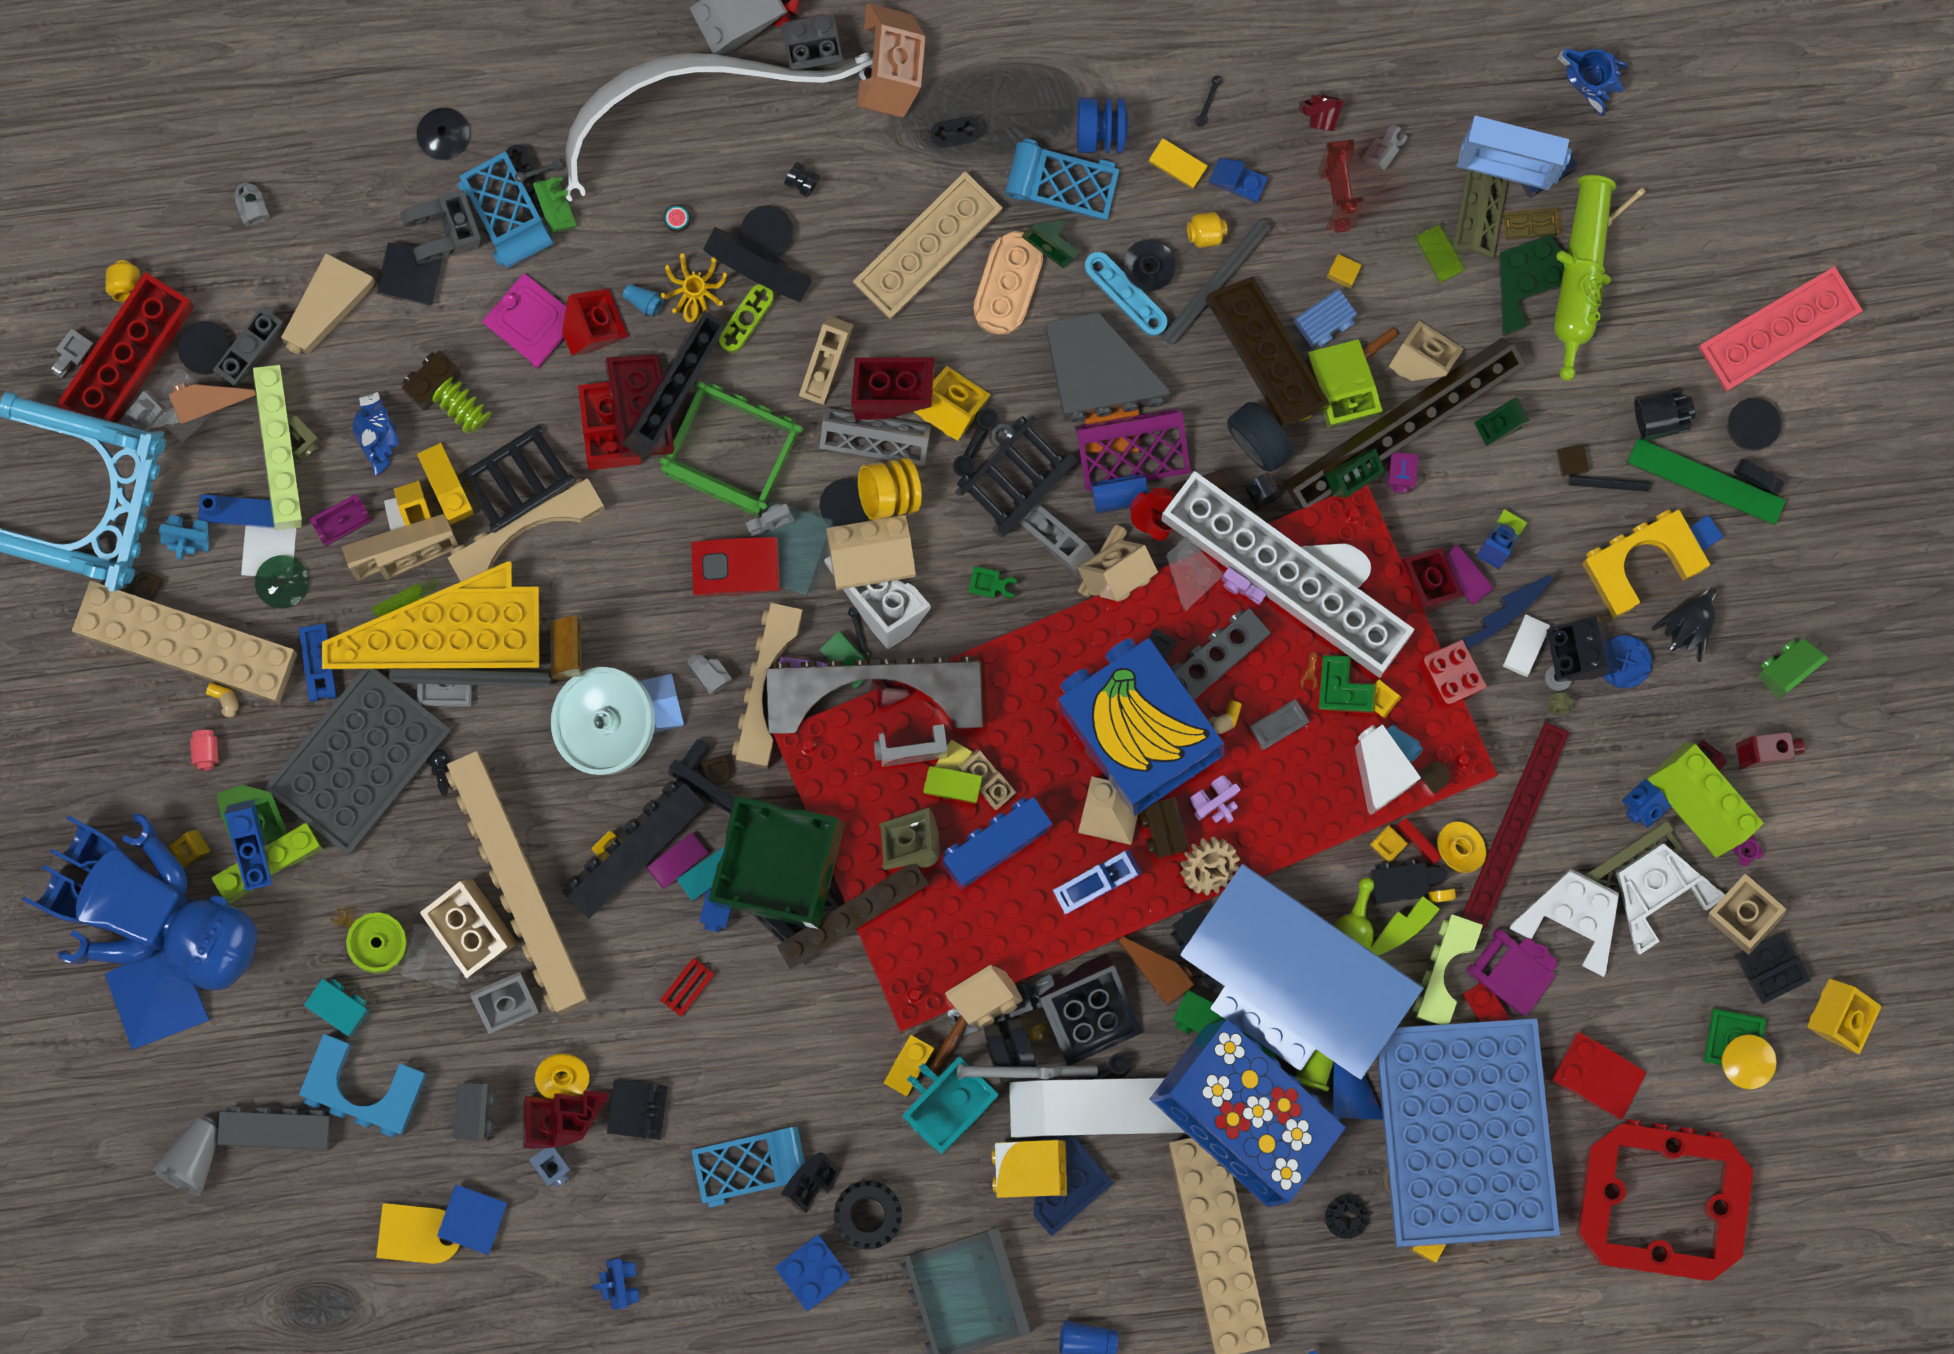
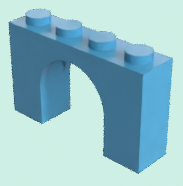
[299,1034,427,1138]

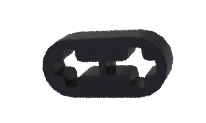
[931,117,980,148]
[1734,459,1784,496]

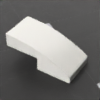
[1503,614,1550,677]

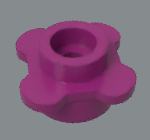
[1731,835,1763,866]

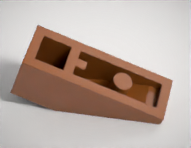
[1118,937,1194,1006]

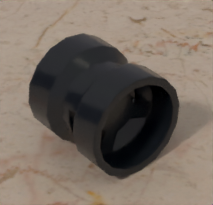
[784,162,820,198]

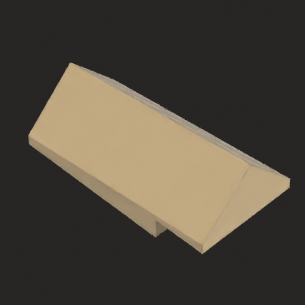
[341,514,459,582]

